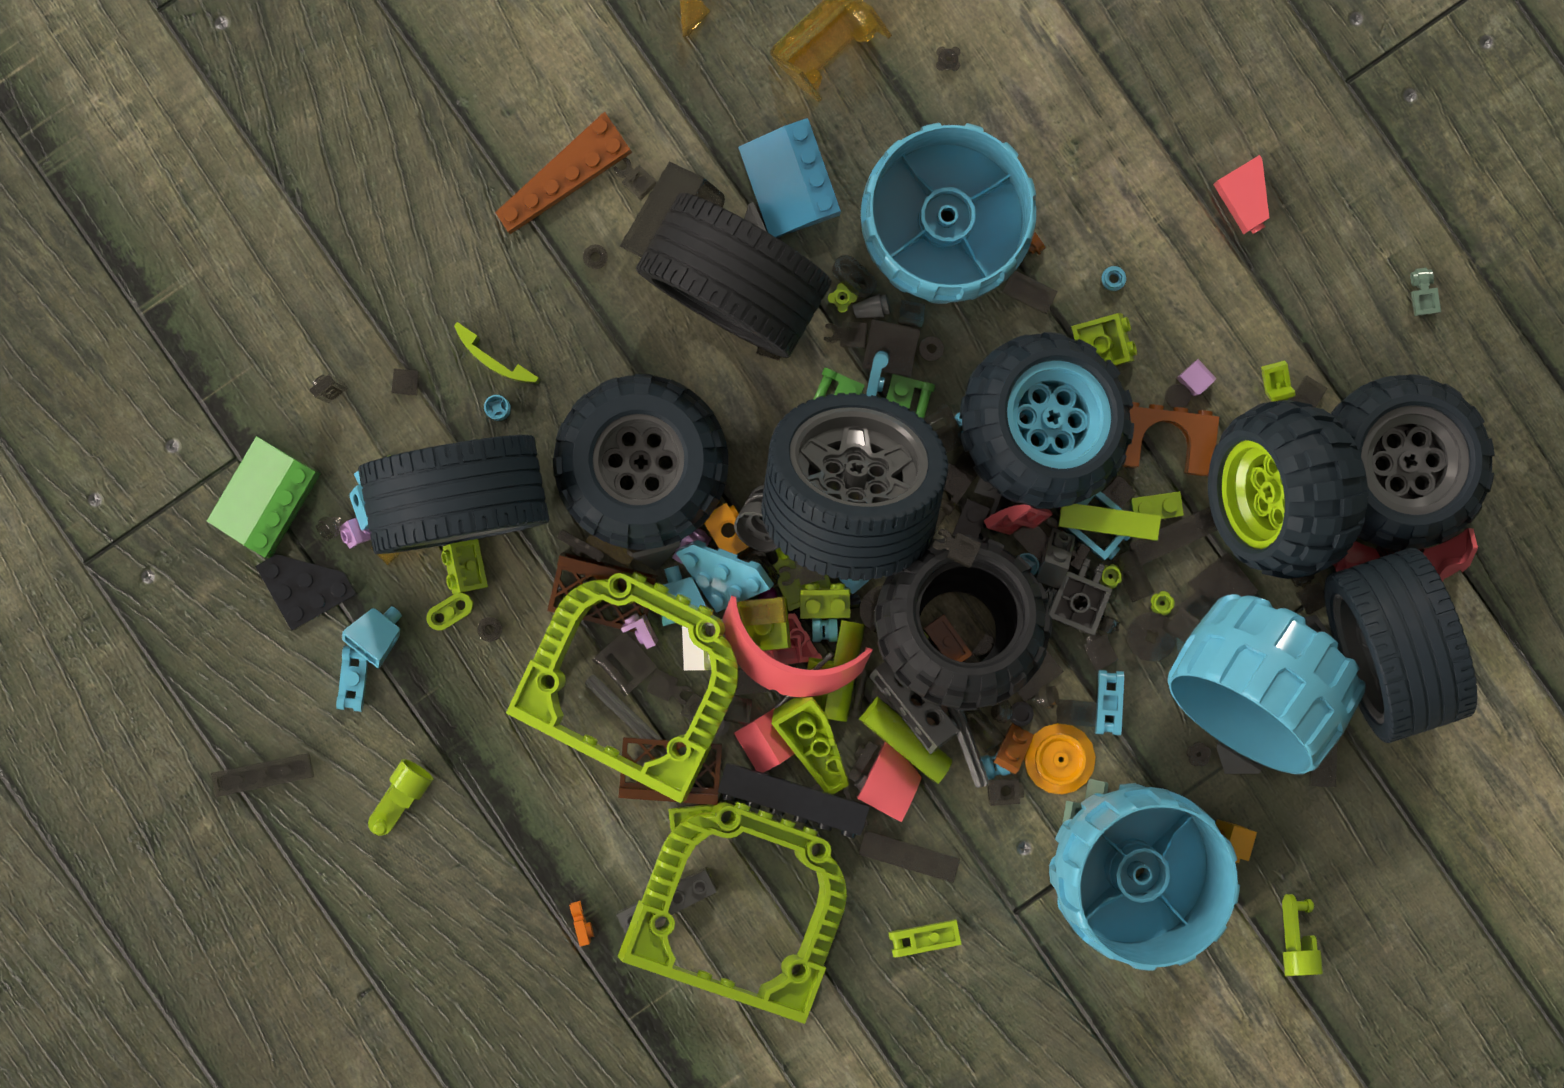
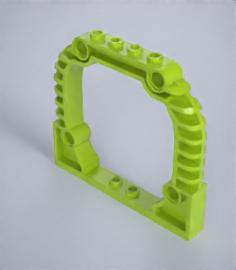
[506,572,738,803]
[618,802,847,1024]

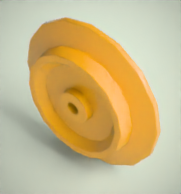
[1024,723,1096,795]

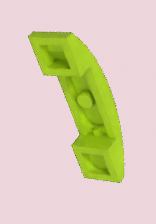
[454,322,541,384]

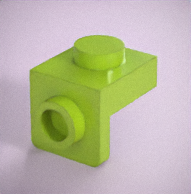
[1261,360,1296,402]

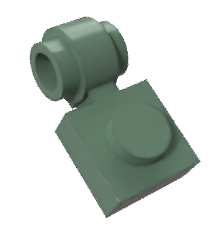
[1410,267,1441,316]

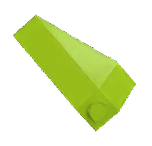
[771,697,849,794]

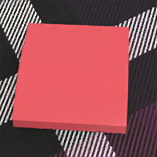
[984,504,1053,535]

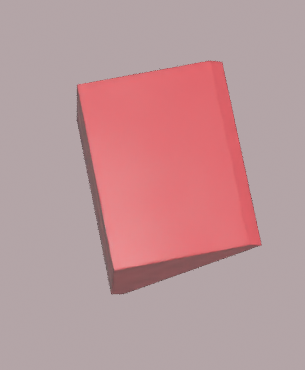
[734,708,795,773]

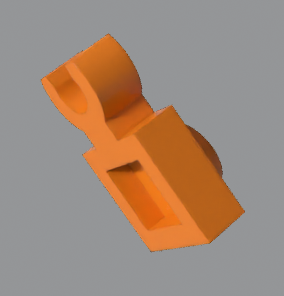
[569,901,594,947]

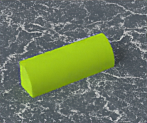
[824,620,865,722]
[859,696,952,784]

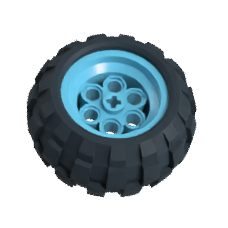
[959,332,1134,509]

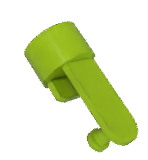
[368,759,433,836]
[1282,894,1323,976]

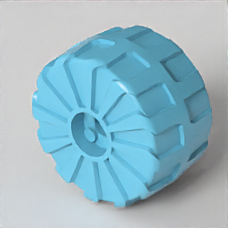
[861,123,1036,304]
[1167,594,1366,774]
[1049,783,1240,971]

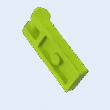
[888,919,961,957]

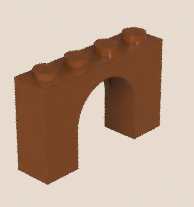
[1122,402,1219,477]

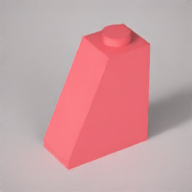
[1213,155,1269,234]

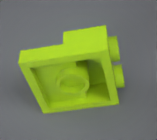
[1071,313,1137,366]
[737,598,791,651]

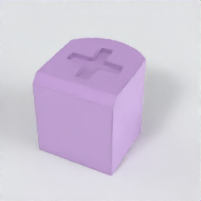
[1176,359,1217,396]

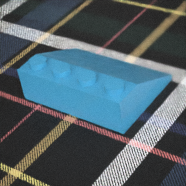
[738,118,841,238]

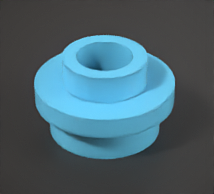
[1101,266,1126,291]

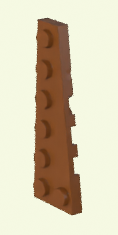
[495,112,632,234]

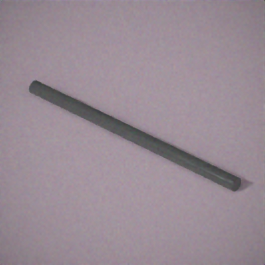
[774,652,834,709]

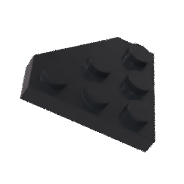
[255,554,357,631]

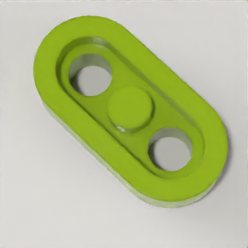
[427,593,474,630]

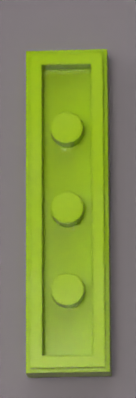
[1058,504,1161,541]

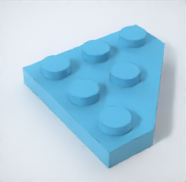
[676,540,774,612]

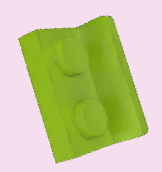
[441,539,488,595]
[800,583,851,619]

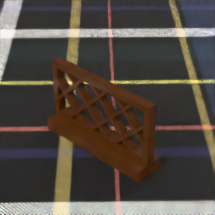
[547,552,658,633]
[618,737,722,805]

